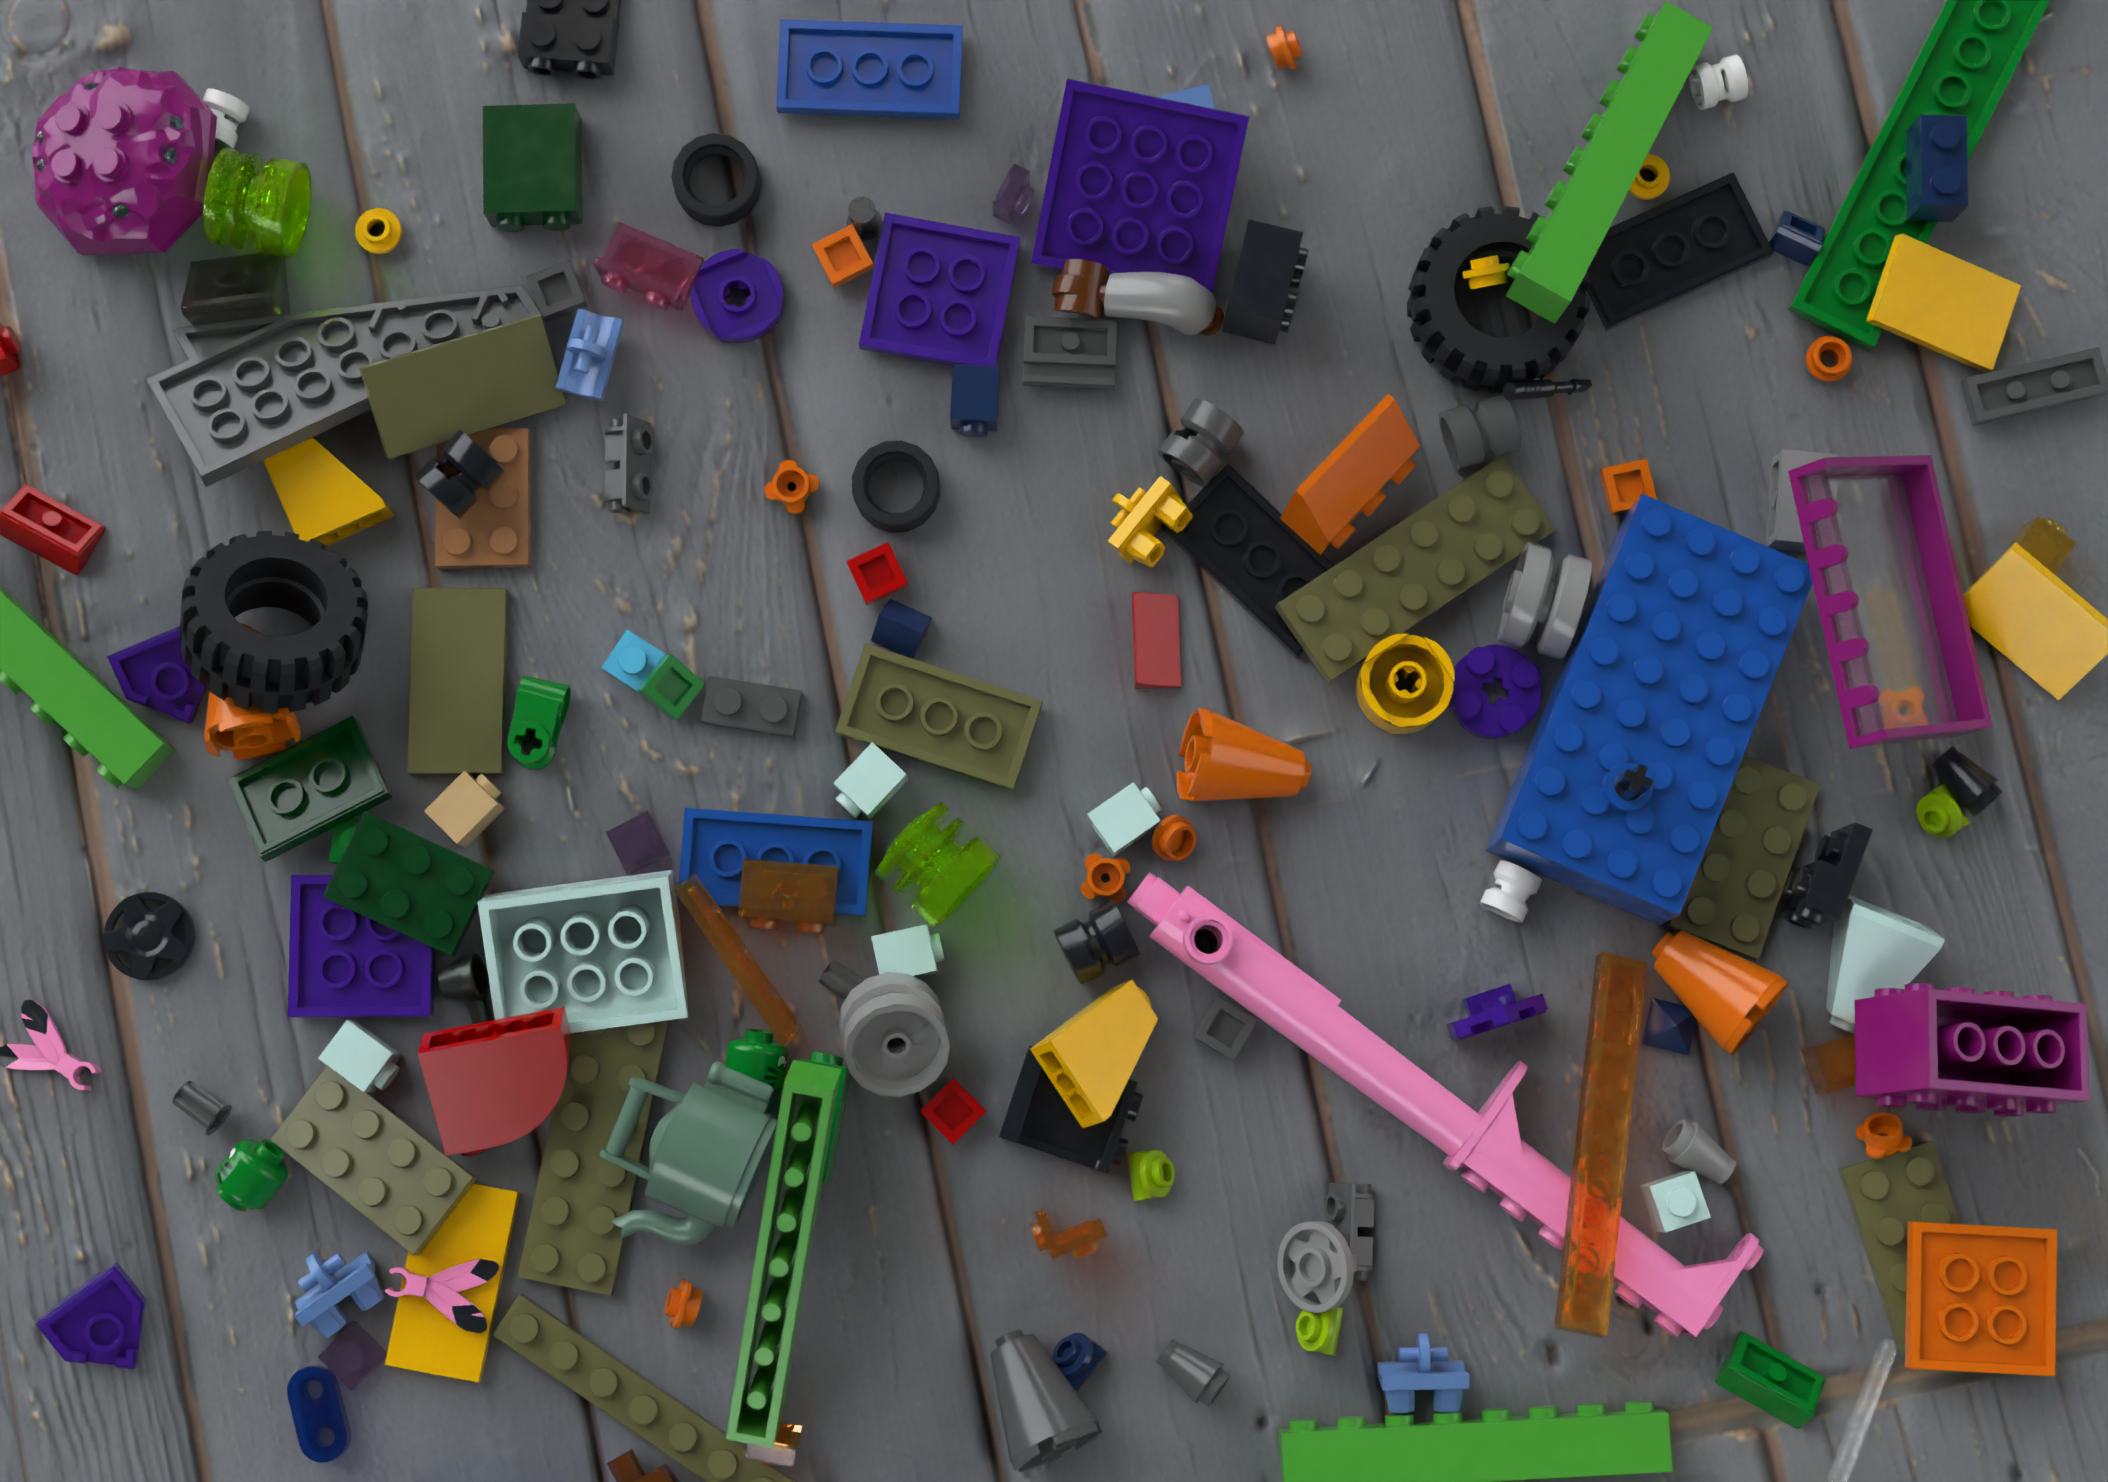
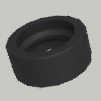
[671,133,761,227]
[852,440,940,533]

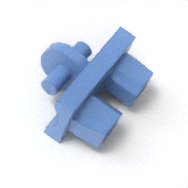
[556,308,624,401]
[294,1251,384,1338]
[1377,1333,1470,1413]

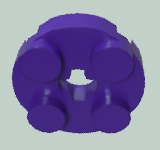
[691,249,784,343]
[1449,644,1542,739]

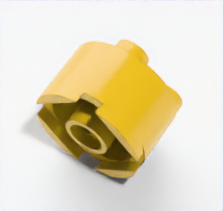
[1355,634,1455,734]

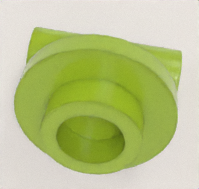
[1916,783,1970,838]
[1127,1150,1175,1201]
[1296,1303,1344,1356]

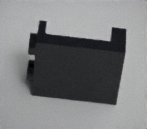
[999,1046,1143,1173]

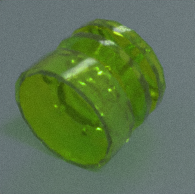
[203,148,312,258]
[874,801,1001,929]

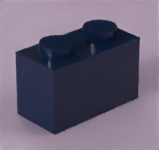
[1906,114,1968,222]

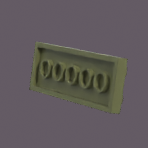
[1275,456,1556,684]
[517,1020,671,1296]

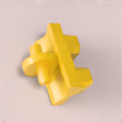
[1108,476,1193,567]

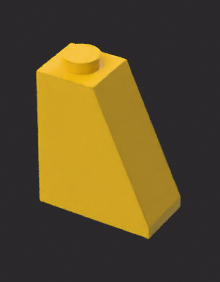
[263,437,395,546]
[1030,980,1158,1129]

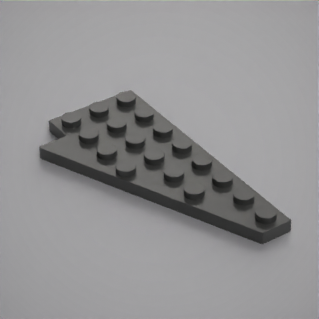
[146,285,545,487]

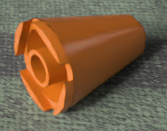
[204,624,301,760]
[1176,708,1311,802]
[1652,930,1789,1056]

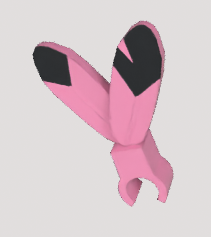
[0,999,102,1091]
[385,1259,499,1333]

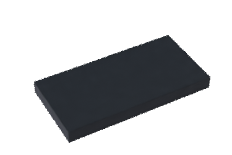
[1586,172,1774,331]
[1163,463,1335,658]

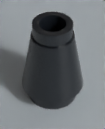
[1932,746,2003,817]

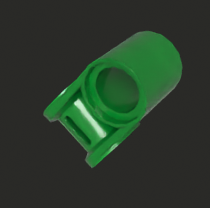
[507,676,571,770]

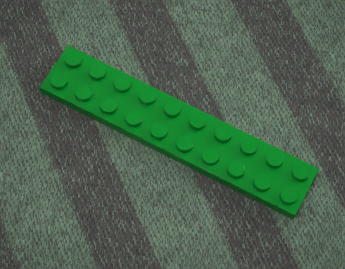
[1787,0,2050,352]

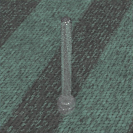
[1826,1338,1898,1482]

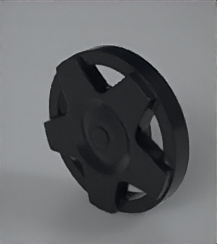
[103,892,195,981]

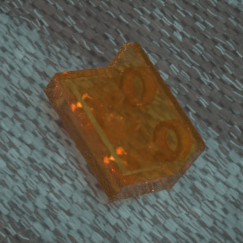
[738,859,839,934]
[1030,1207,1107,1260]

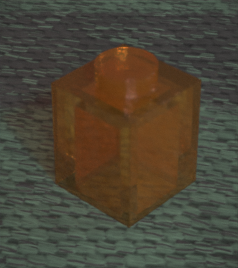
[1801,1033,1856,1094]

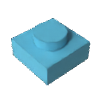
[601,630,666,695]

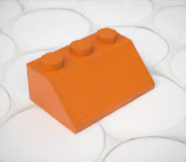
[1280,393,1420,555]

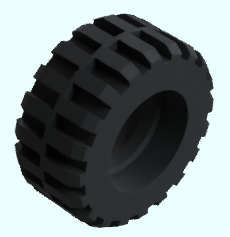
[1407,206,1591,393]
[179,531,368,713]

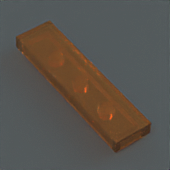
[674,874,801,1046]

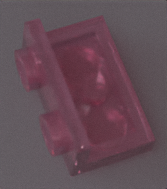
[593,222,705,311]

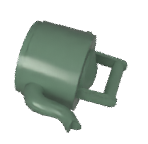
[599,1061,778,1246]

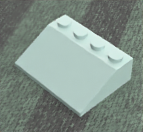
[477,870,689,1033]

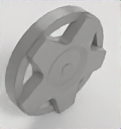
[1277,1221,1357,1313]

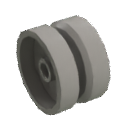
[1497,542,1593,660]
[839,972,950,1097]

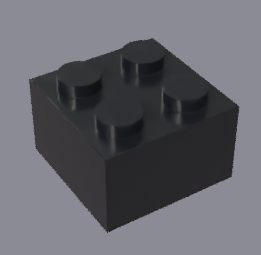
[1222,219,1309,344]

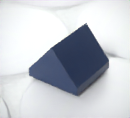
[1769,211,1825,267]
[871,599,933,659]

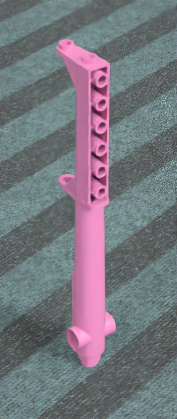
[1127,872,1764,1338]

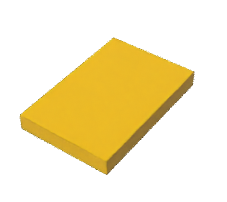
[1866,233,2021,373]
[1963,542,2108,701]

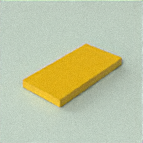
[384,1183,520,1383]

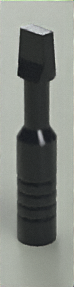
[1503,379,1592,400]

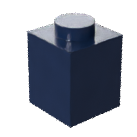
[950,364,1000,437]

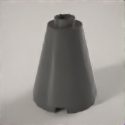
[990,1329,1102,1472]

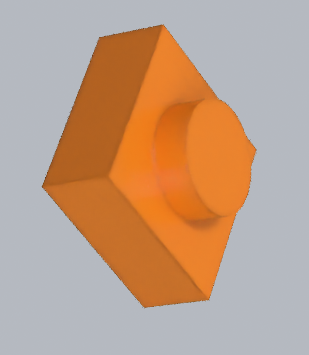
[811,224,874,289]
[1599,459,1657,516]

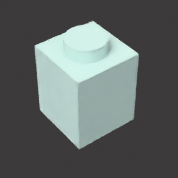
[833,742,909,820]
[1086,782,1162,857]
[871,924,945,978]
[318,1020,402,1093]
[1639,1171,1711,1233]

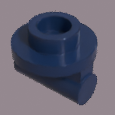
[1052,1333,1108,1391]

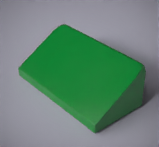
[1715,1331,1826,1428]

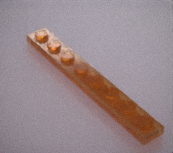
[1554,952,1647,1338]

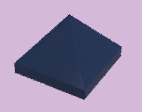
[1642,998,1697,1055]

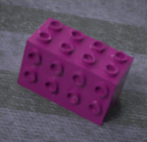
[1855,983,2090,1117]

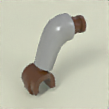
[1051,259,1224,336]

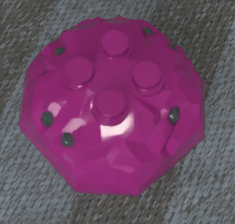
[31,67,217,256]

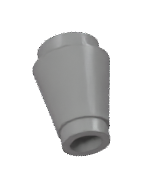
[1662,1119,1736,1184]

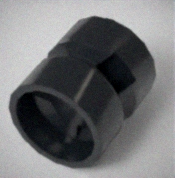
[414,430,505,519]
[1053,900,1140,985]

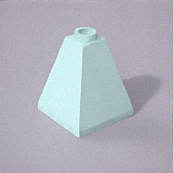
[1826,895,1945,1033]

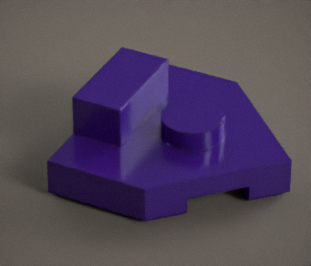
[107,626,208,724]
[1446,984,1548,1041]
[35,1262,147,1369]

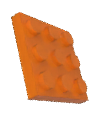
[1905,1221,2057,1376]

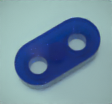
[287,1365,351,1463]

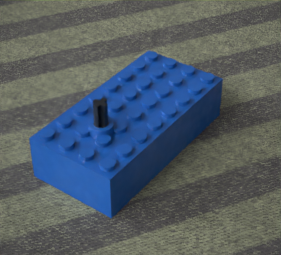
[1486,494,1813,926]

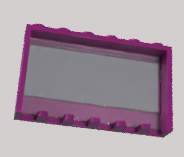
[1788,455,1993,749]

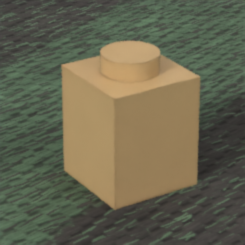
[424,771,505,848]

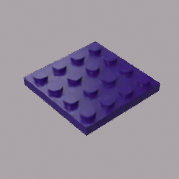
[1031,79,1250,293]

